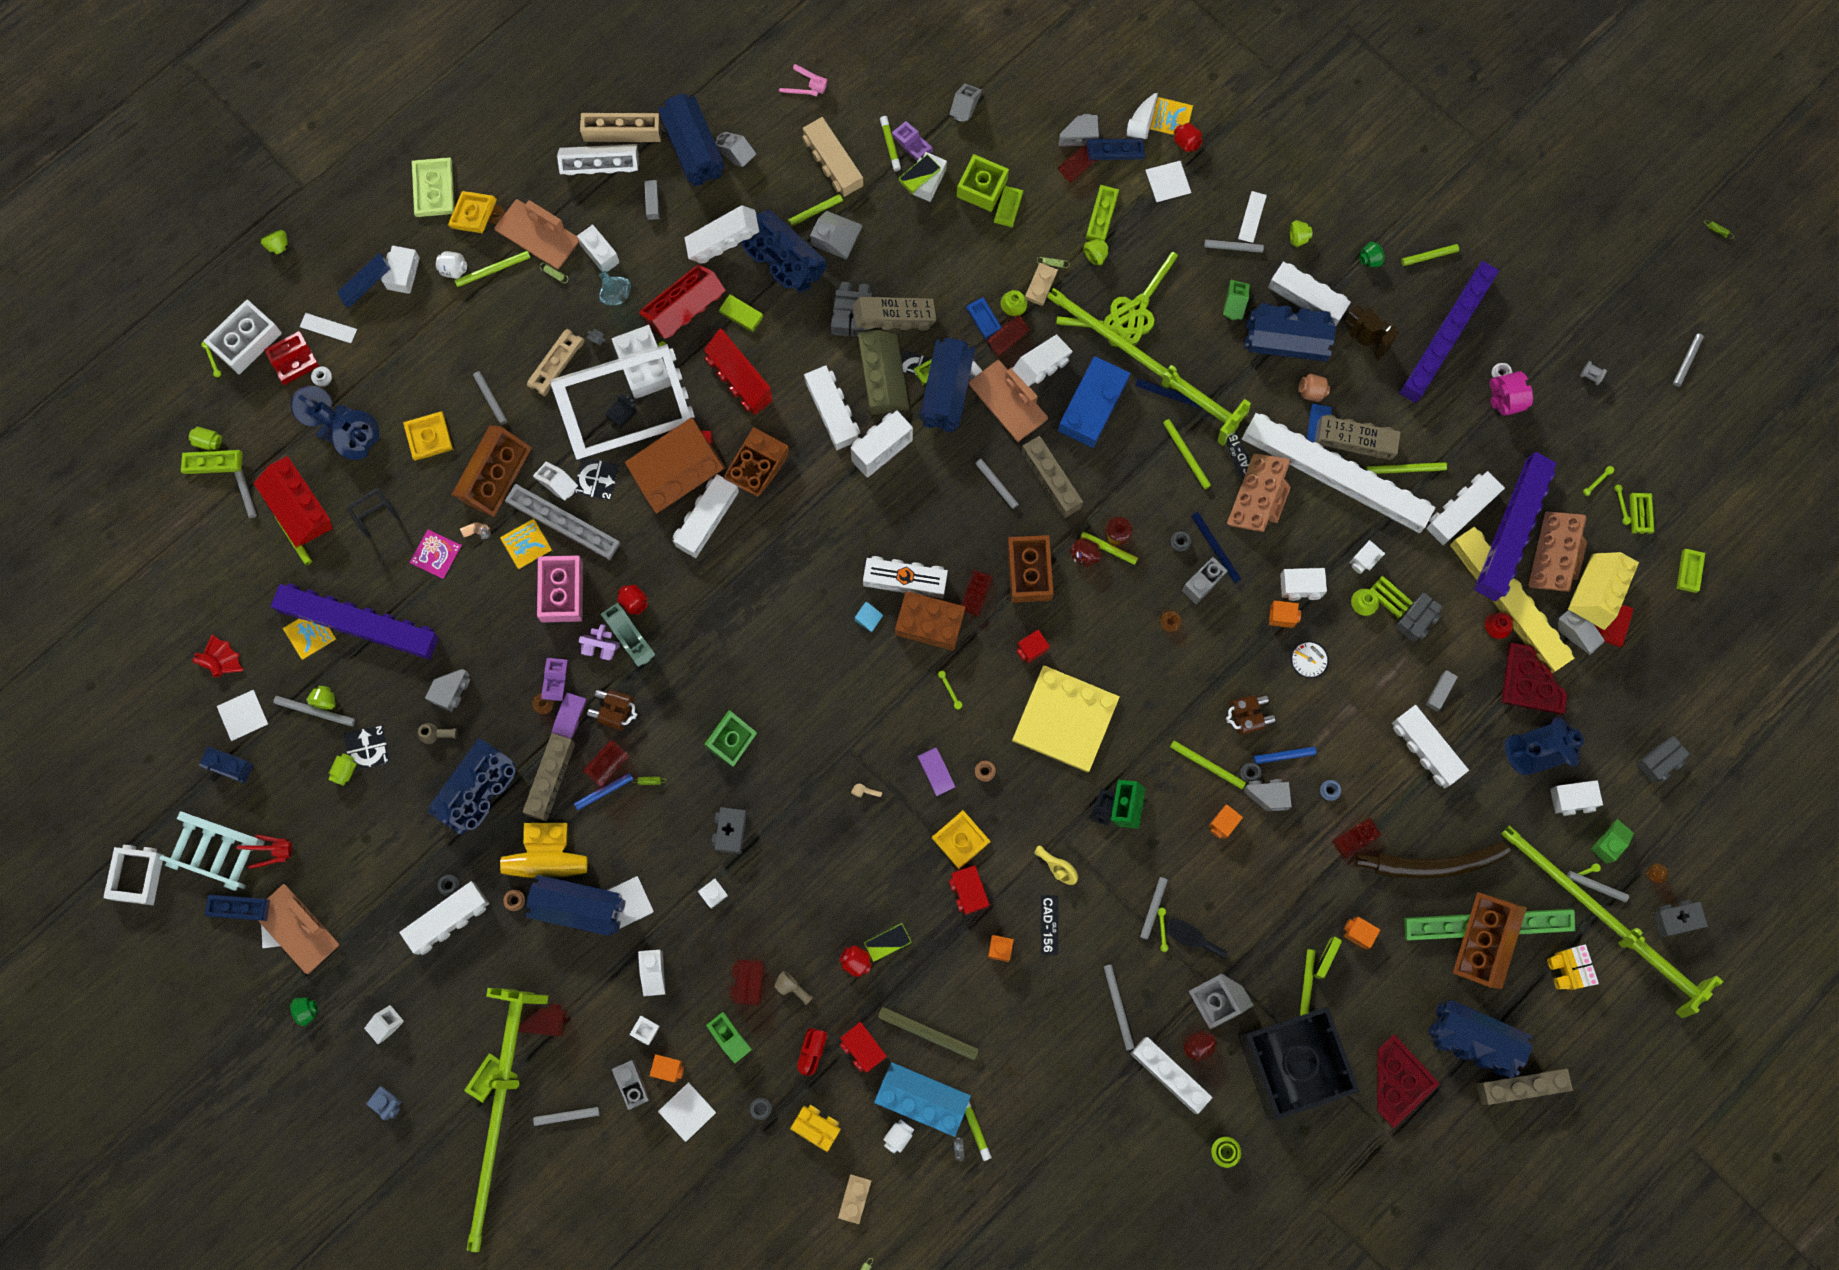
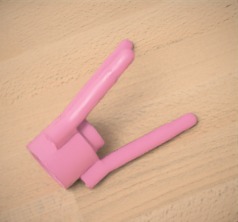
[779,64,828,97]

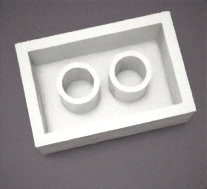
[204,300,282,375]
[611,325,672,399]
[851,410,913,478]

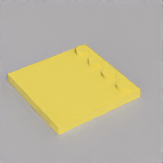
[1012,665,1120,773]

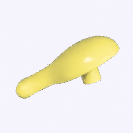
[1035,846,1078,885]

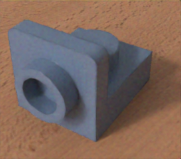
[366,1086,402,1120]

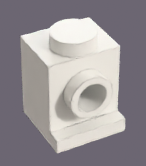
[1349,540,1385,574]

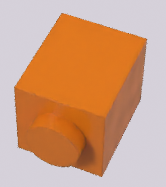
[1269,601,1301,628]
[1208,804,1243,839]
[1343,917,1380,950]
[987,935,1014,962]
[649,1054,685,1083]

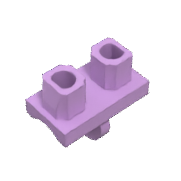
[579,624,620,660]

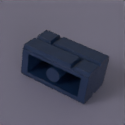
[199,746,253,784]

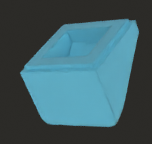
[855,602,883,632]

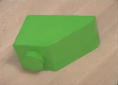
[1223,280,1250,320]
[1590,819,1634,864]
[706,1012,752,1063]

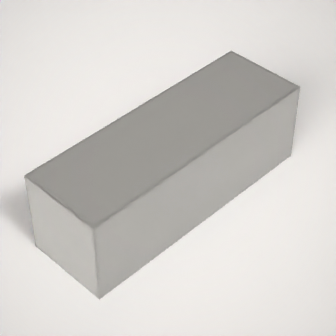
[644,180,660,220]
[1426,670,1458,711]

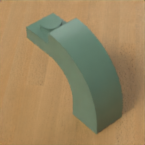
[601,603,655,667]

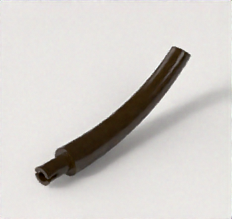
[1355,841,1512,878]

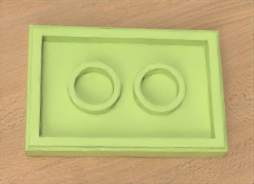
[412,157,455,217]

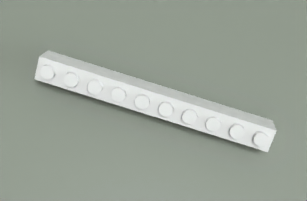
[1242,413,1436,533]

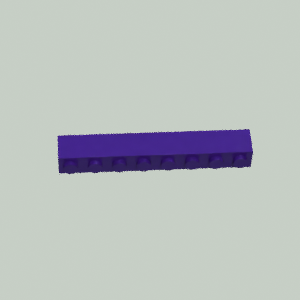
[1399,261,1499,403]
[1474,452,1557,601]
[271,583,439,660]

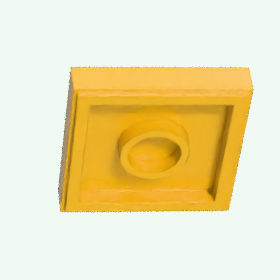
[448,191,497,234]
[403,411,453,461]
[932,810,991,869]

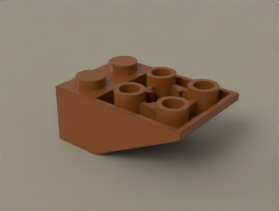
[723,427,790,497]

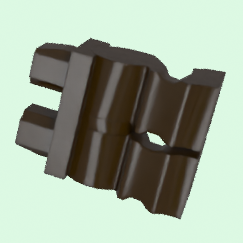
[1344,305,1399,361]

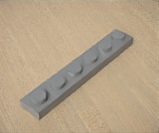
[505,484,620,560]

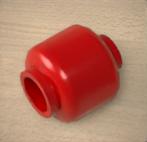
[1174,123,1203,152]
[617,584,648,615]
[839,945,872,977]

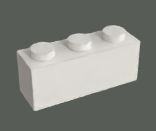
[1012,334,1073,387]

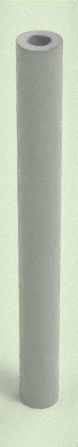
[273,696,355,727]
[1104,964,1135,1051]

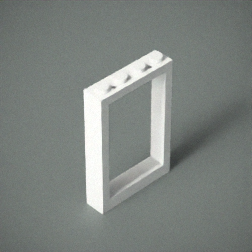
[550,344,694,460]

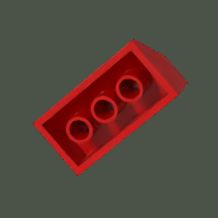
[638,264,726,339]
[704,328,773,415]
[254,456,333,548]

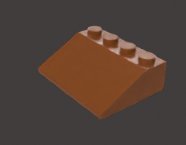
[625,417,726,514]

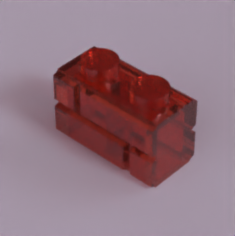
[583,740,629,787]
[730,960,764,1006]

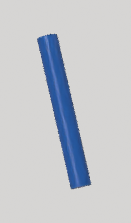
[1253,747,1316,764]
[574,772,633,810]

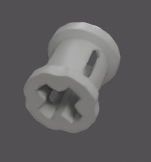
[1580,361,1607,386]

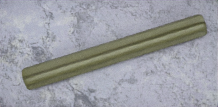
[878,1007,979,1060]

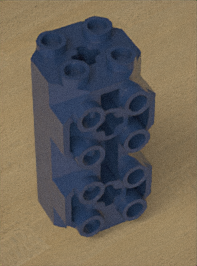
[658,94,724,186]
[741,210,827,293]
[1244,303,1336,362]
[920,338,975,432]
[428,738,516,835]
[526,875,626,937]
[1428,1000,1532,1078]

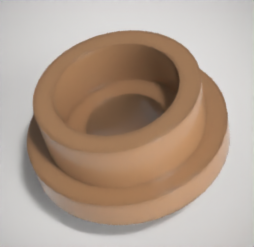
[975,761,996,782]
[504,890,525,911]

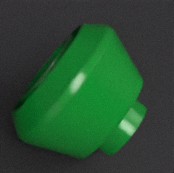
[1359,242,1385,267]
[290,998,318,1026]

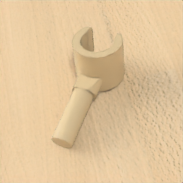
[851,784,882,798]

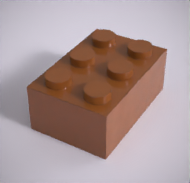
[1007,535,1053,603]
[895,591,965,651]

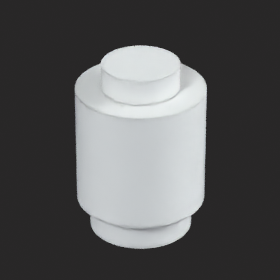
[883,1119,914,1154]

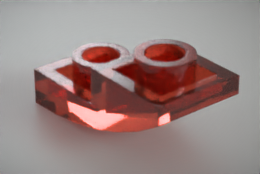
[1057,145,1098,183]
[986,315,1030,356]
[961,570,993,616]
[1332,817,1382,859]

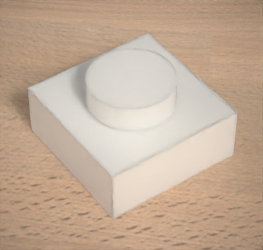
[698,879,728,909]
[630,1016,660,1045]

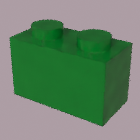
[1111,780,1146,829]

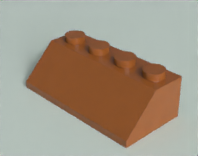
[451,426,532,517]
[1453,892,1527,989]

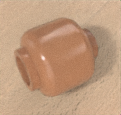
[1298,374,1330,402]

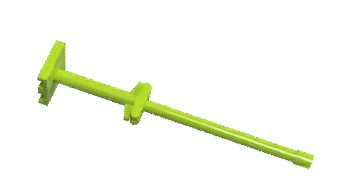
[1047,288,1251,446]
[1501,825,1724,1018]
[467,988,548,1252]

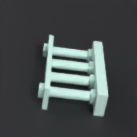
[159,811,265,891]

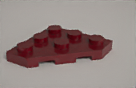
[1501,643,1567,715]
[1377,1034,1440,1128]

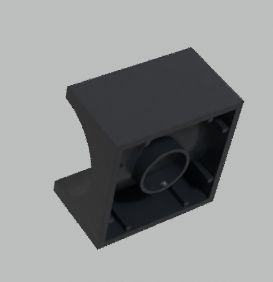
[1238,1007,1360,1120]

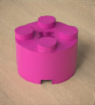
[1490,371,1533,416]

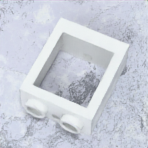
[104,845,164,905]

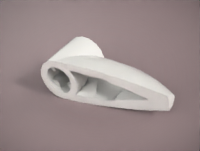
[1127,93,1158,139]

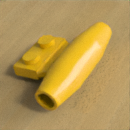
[500,823,588,878]

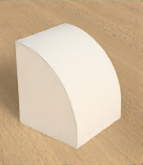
[364,1005,403,1044]

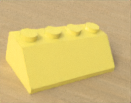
[1568,552,1639,630]

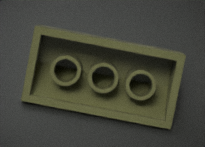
[858,330,910,415]

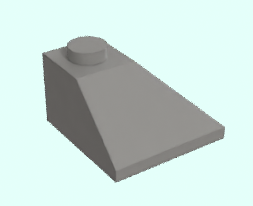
[810,211,862,260]
[1189,974,1254,1029]

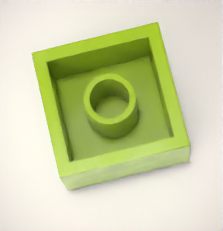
[957,154,1009,212]

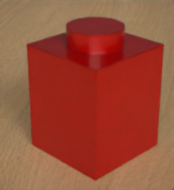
[1016,630,1050,664]

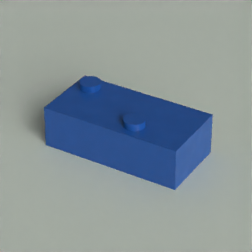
[1058,356,1130,448]

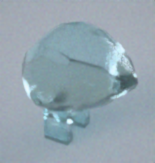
[599,271,631,306]

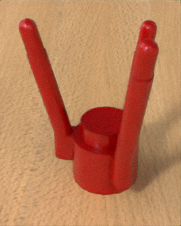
[236,835,292,869]

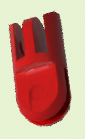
[797,1028,827,1076]

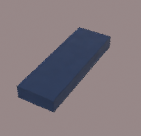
[1086,139,1145,160]
[337,253,391,308]
[205,895,270,921]

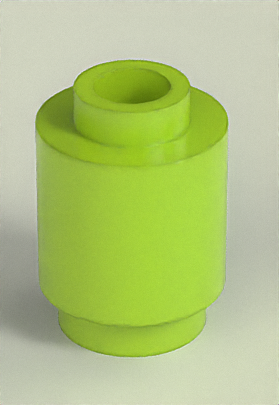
[189,426,222,451]
[328,753,356,786]

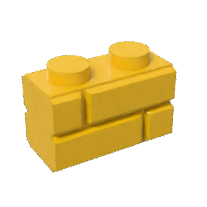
[790,1105,841,1152]

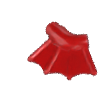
[192,635,244,677]

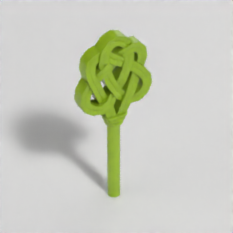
[1103,252,1178,347]

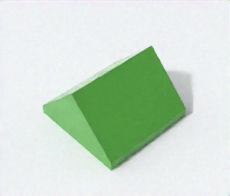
[705,711,757,767]

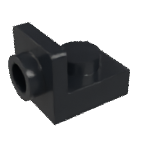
[605,393,637,428]
[1089,788,1115,826]

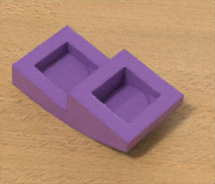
[892,121,933,162]
[542,658,568,701]
[551,693,586,739]
[917,747,955,796]

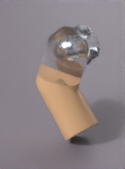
[460,522,491,539]

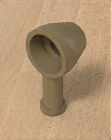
[417,723,458,744]
[774,970,813,1005]

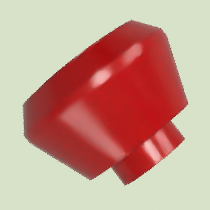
[1485,612,1513,639]

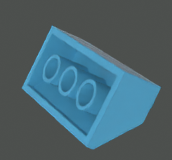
[874,1062,971,1137]

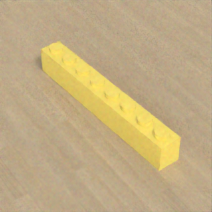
[1450,527,1574,673]

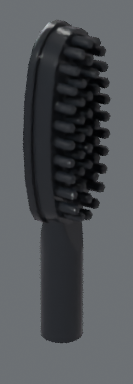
[1165,919,1227,959]

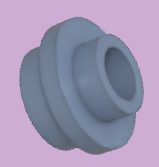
[1320,780,1341,801]

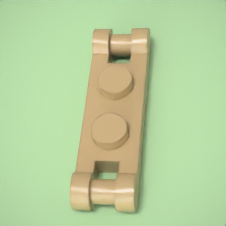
[527,329,584,396]

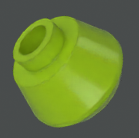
[1290,220,1312,247]
[261,230,288,254]
[1083,239,1109,265]
[1001,290,1027,316]
[1351,589,1379,616]
[306,686,335,710]
[1211,1137,1241,1168]

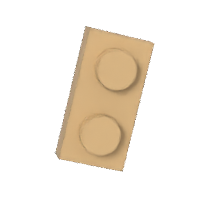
[1025,263,1058,306]
[838,1174,871,1224]

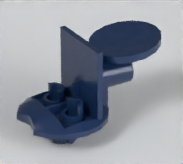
[291,385,380,460]
[1505,717,1584,775]

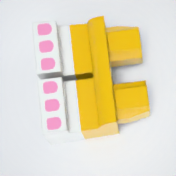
[1547,944,1599,991]

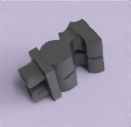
[831,282,872,337]

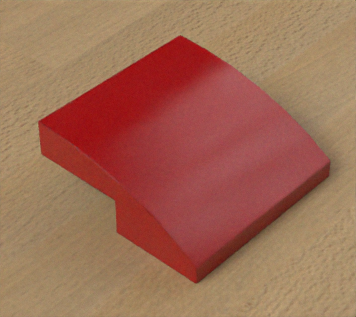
[264,331,320,385]
[1594,605,1634,647]

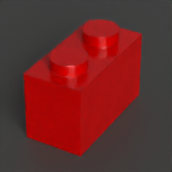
[948,865,990,916]
[839,1022,887,1073]

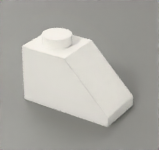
[533,462,578,500]
[638,950,665,996]

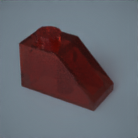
[518,1004,567,1037]

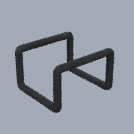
[347,489,400,538]

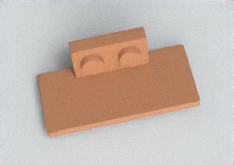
[494,199,579,270]
[969,360,1048,442]
[1227,454,1291,532]
[1529,512,1587,592]
[259,884,340,974]

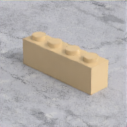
[580,113,662,142]
[802,117,863,197]

